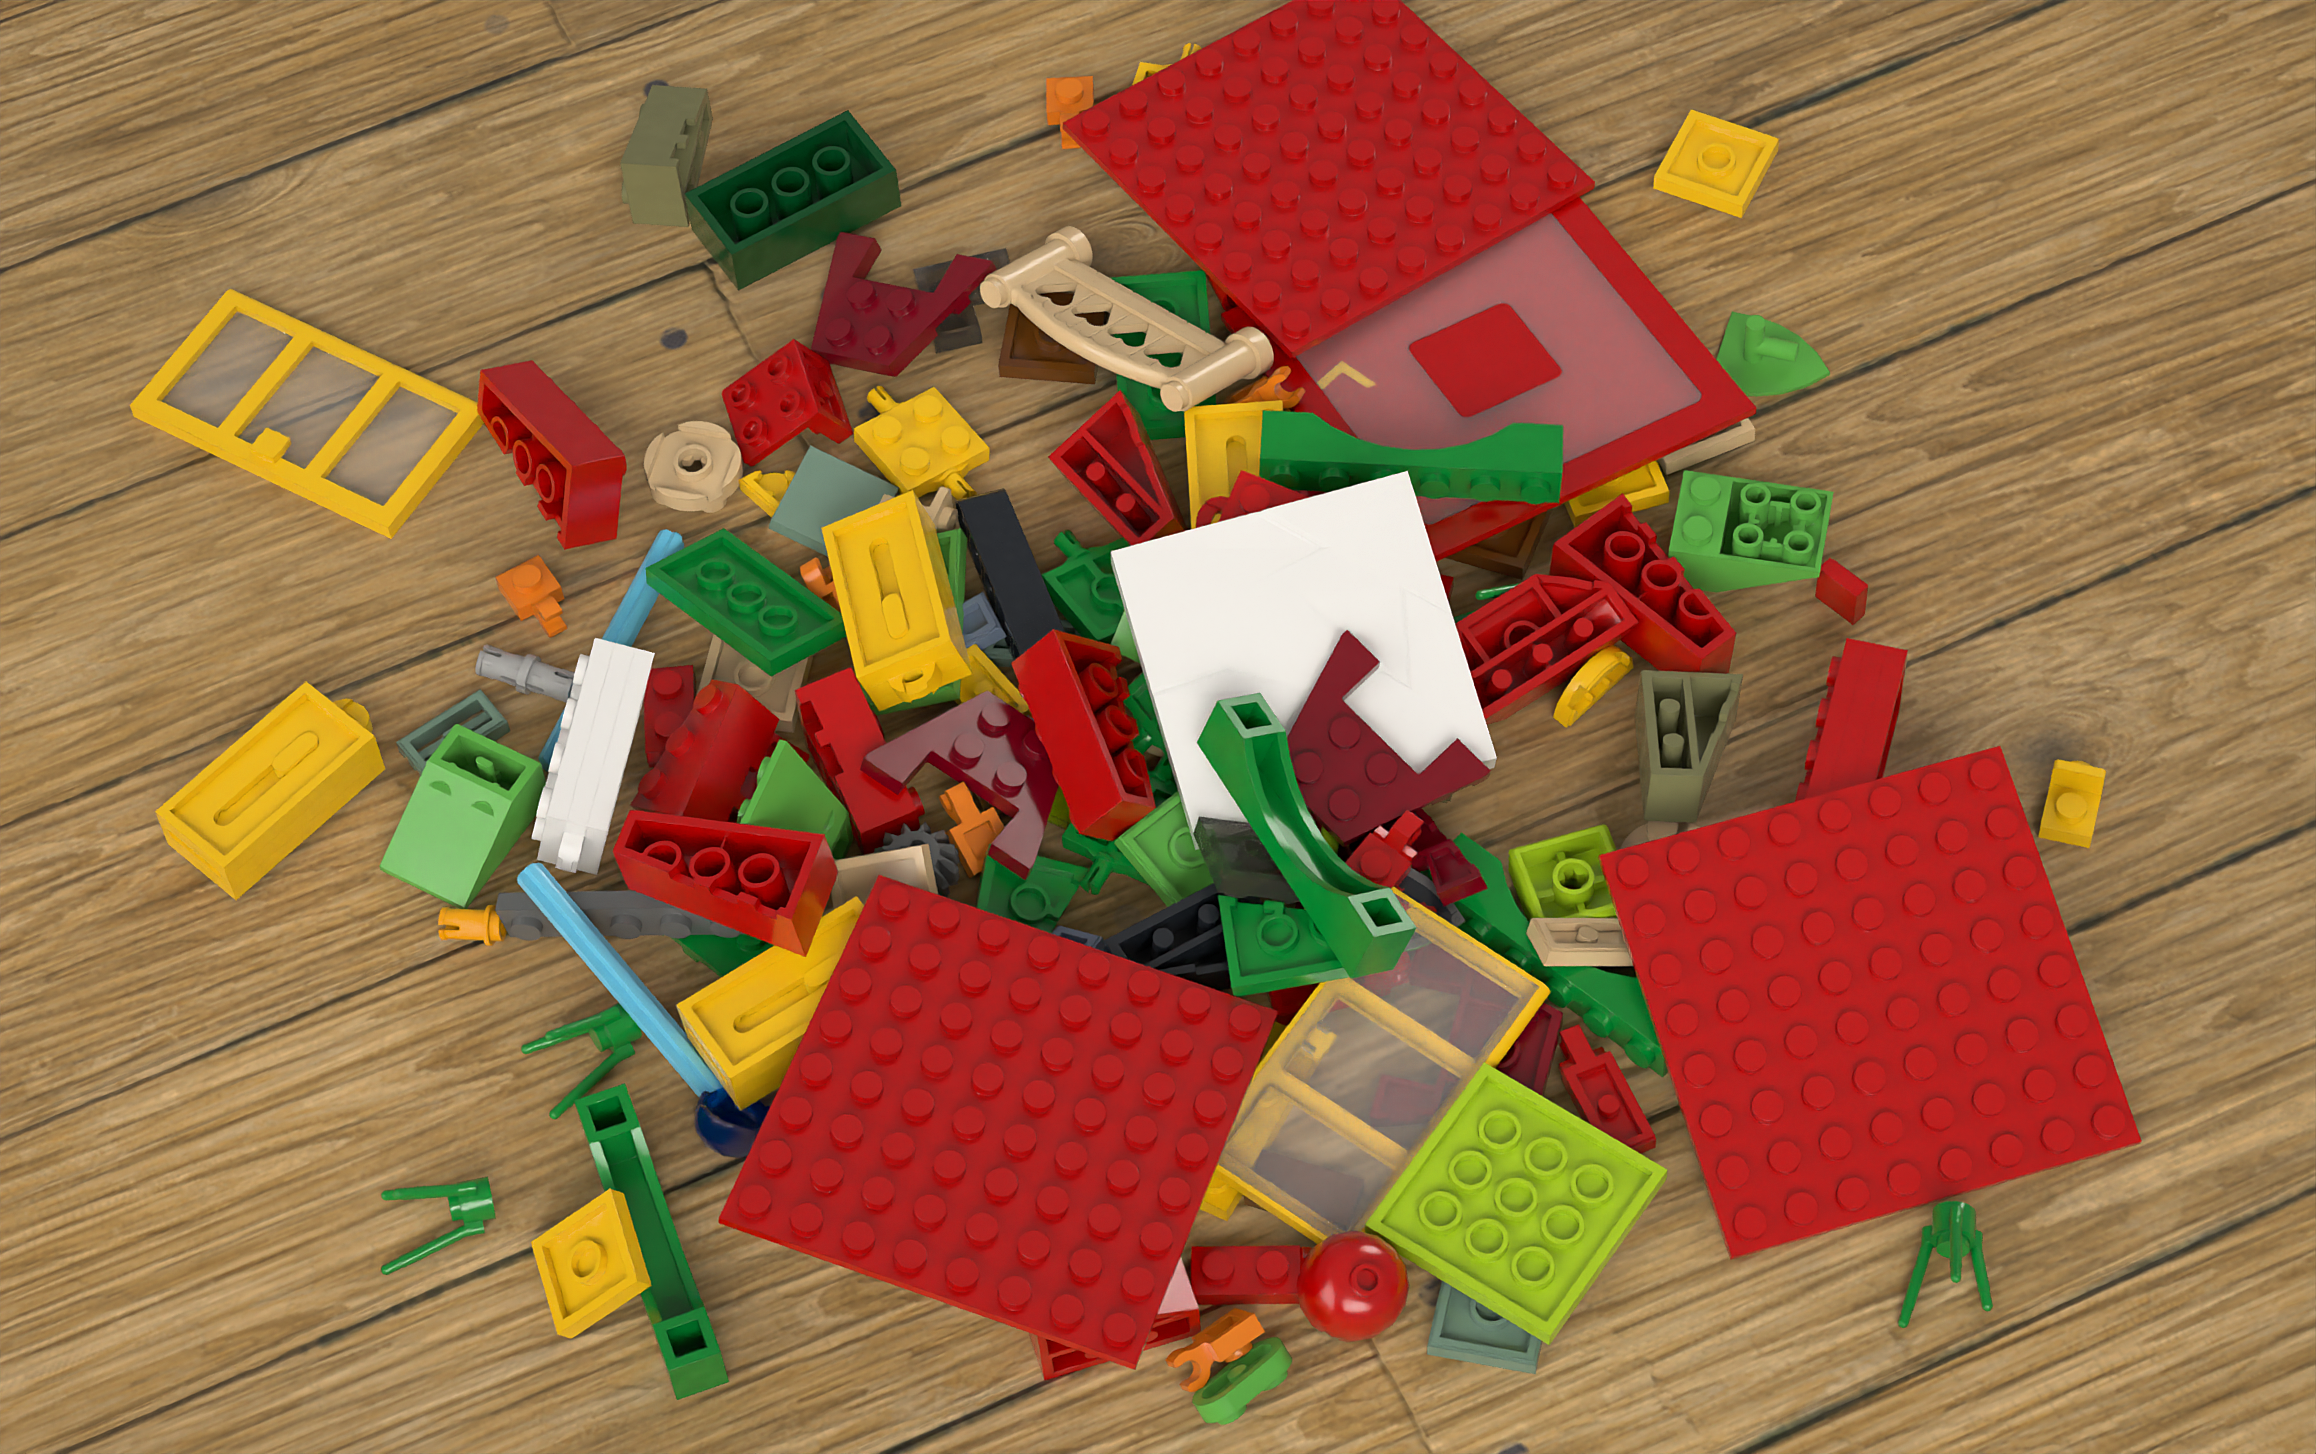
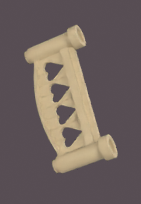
[980,226,1274,412]

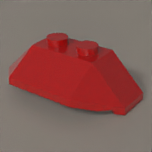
[1455,574,1639,725]

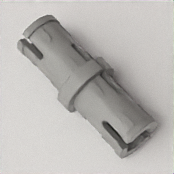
[475,644,575,703]

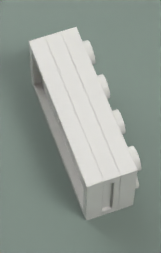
[531,638,655,875]

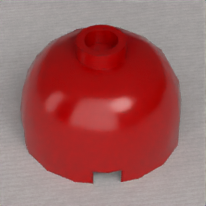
[1296,1231,1410,1343]

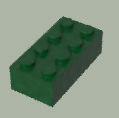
[685,110,901,291]

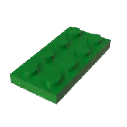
[1111,270,1217,440]
[645,528,847,677]

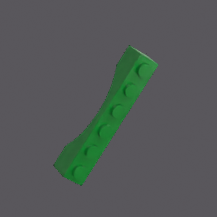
[1259,410,1563,504]
[1197,693,1417,979]
[1421,832,1668,1077]
[574,1083,729,1400]

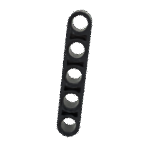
[955,488,1065,661]

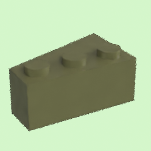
[620,85,713,227]
[1634,670,1743,822]

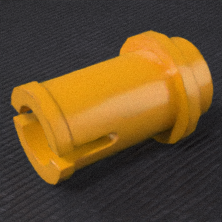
[438,905,507,946]

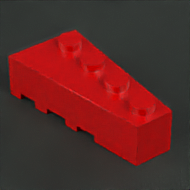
[477,360,627,550]
[1549,493,1737,674]
[1011,629,1156,841]
[612,810,839,957]

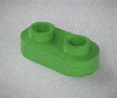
[1192,1337,1292,1425]

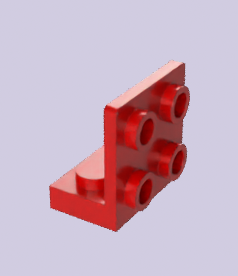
[722,339,854,467]

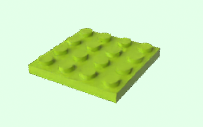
[1365,1062,1668,1345]

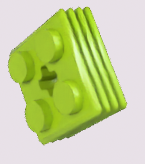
[1508,824,1617,923]

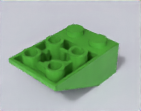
[1668,470,1834,592]
[379,723,546,909]
[737,739,854,860]

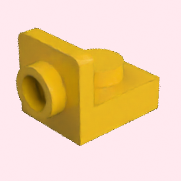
[2038,759,2106,848]

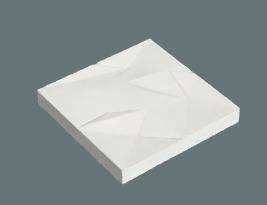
[1111,471,1497,850]

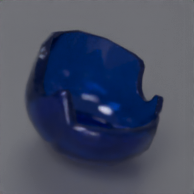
[694,1088,770,1158]

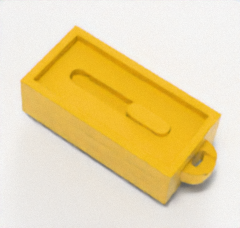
[1184,400,1283,529]
[821,490,973,711]
[155,681,385,900]
[676,896,864,1111]

